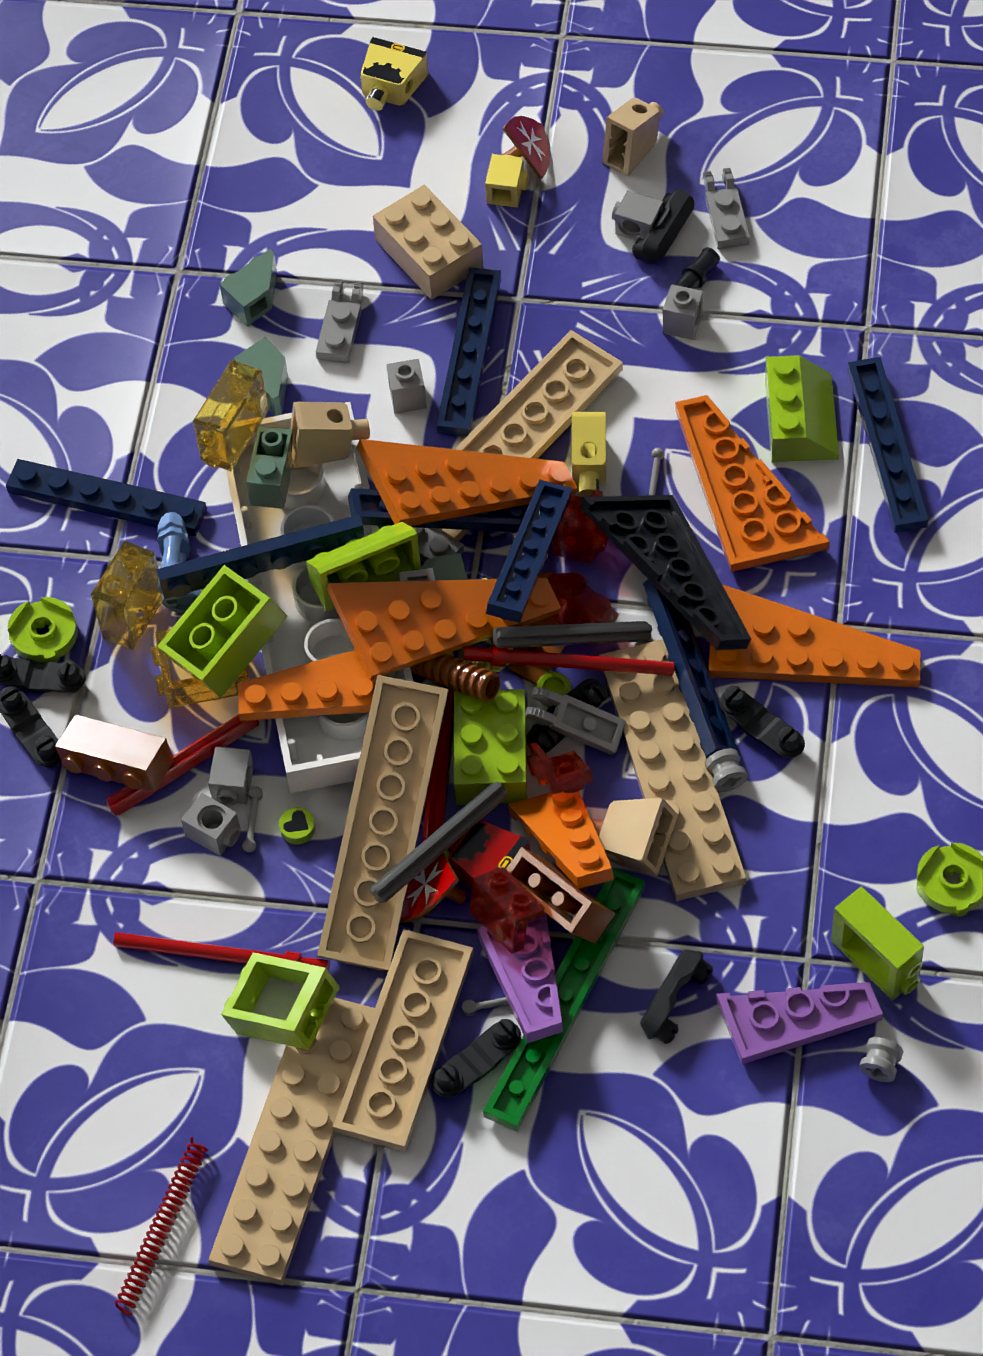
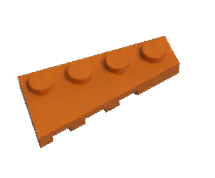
[238,650,377,721]
[508,786,614,889]

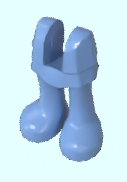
[157,512,201,614]

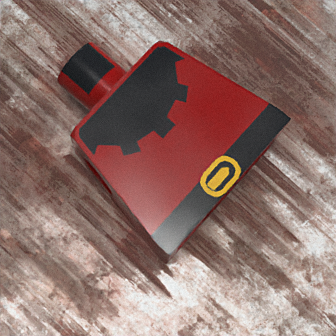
[448,820,531,908]

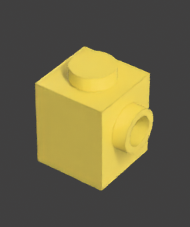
[485,154,529,208]

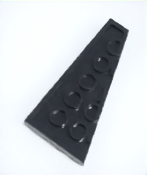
[579,495,751,650]

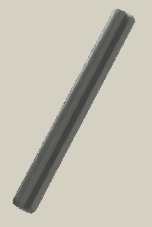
[492,621,652,648]
[370,782,507,903]

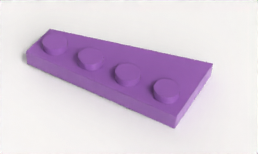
[477,908,563,1043]
[716,982,883,1064]

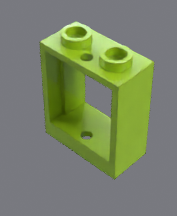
[831,886,924,1001]
[221,952,340,1050]

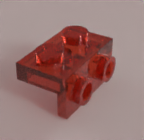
[553,489,608,564]
[548,572,620,625]
[526,742,594,795]
[469,867,545,954]

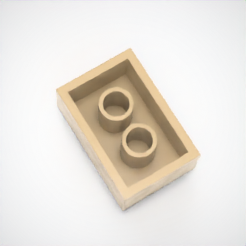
[372,184,483,300]

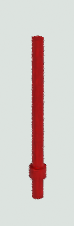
[463,645,674,676]
[113,932,330,972]

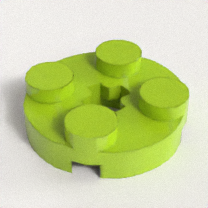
[8,597,78,663]
[916,843,983,917]

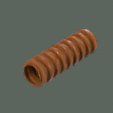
[410,654,501,703]

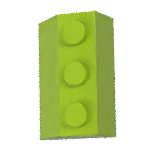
[765,355,839,462]
[306,522,421,612]

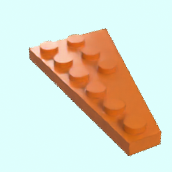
[675,395,830,572]
[356,439,578,526]
[327,578,561,680]
[709,584,921,688]

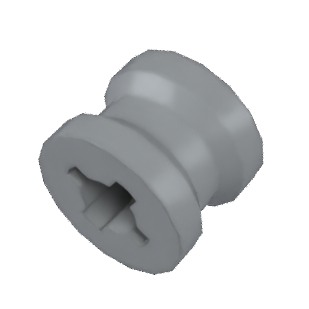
[705,748,748,792]
[859,1037,904,1082]

